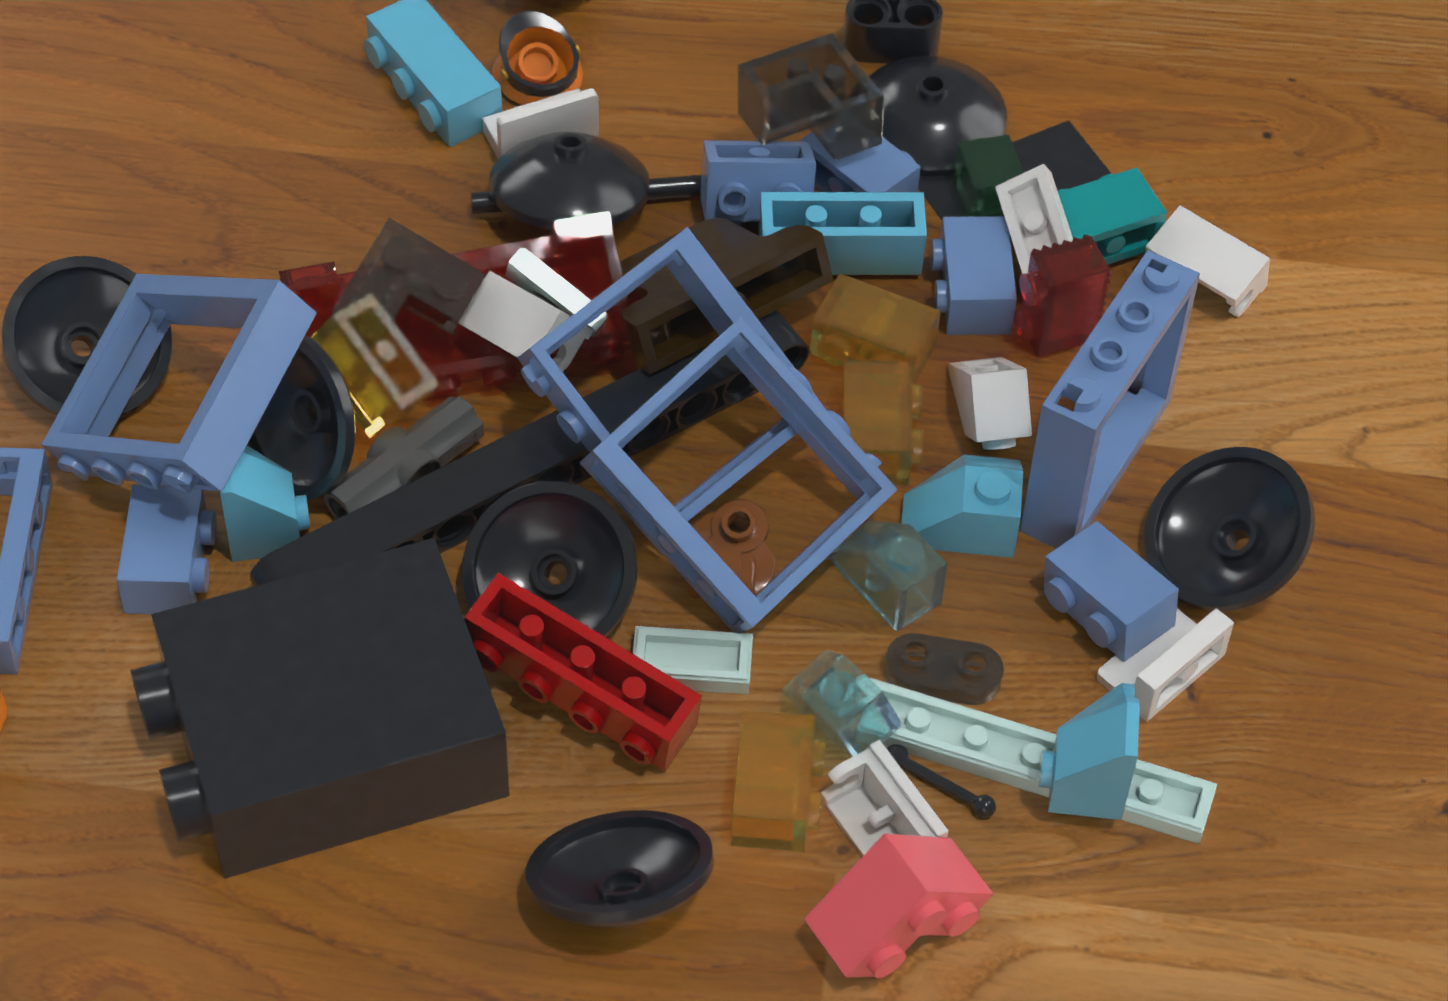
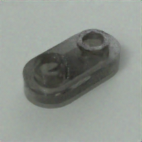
[884,633,1004,705]

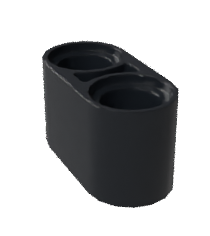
[843,0,943,63]

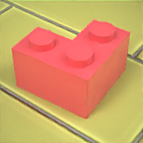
[804,833,993,978]

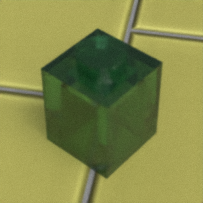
[954,134,1024,217]

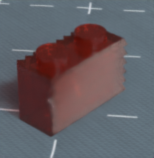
[1014,234,1112,357]

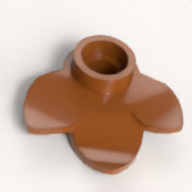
[685,499,776,598]

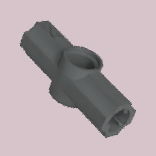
[323,396,484,520]

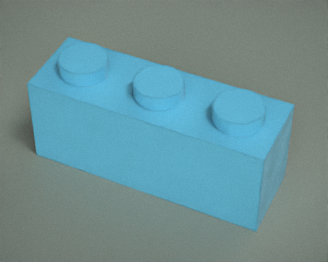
[364,0,502,148]
[758,192,927,275]

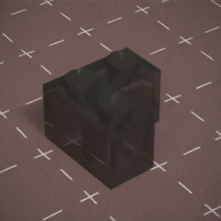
[738,33,884,161]
[329,218,486,353]

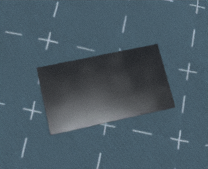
[918,120,1112,220]

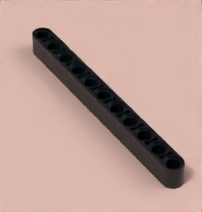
[250,310,810,586]

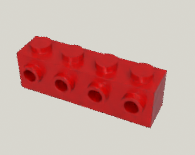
[464,573,702,771]

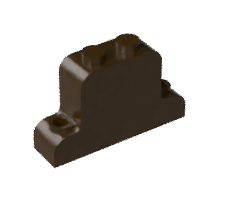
[616,218,834,374]

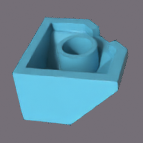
[220,445,311,562]
[899,454,1023,558]
[1039,683,1140,820]

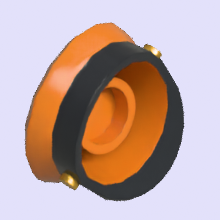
[492,11,583,105]

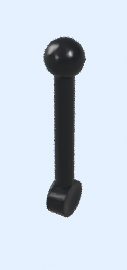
[887,744,996,818]

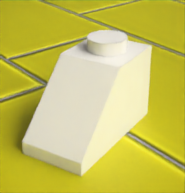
[948,357,1032,450]

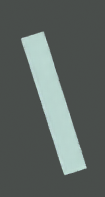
[851,678,1217,844]

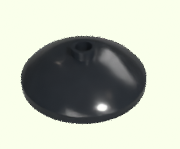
[852,56,1007,177]
[489,132,650,231]
[1,256,172,416]
[247,335,356,500]
[1144,447,1315,611]
[462,481,638,637]
[525,810,714,928]

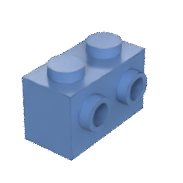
[700,140,816,225]

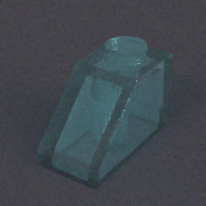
[827,520,948,632]
[782,650,903,757]

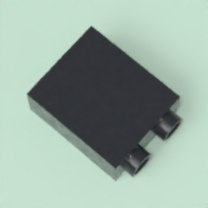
[130,538,510,879]

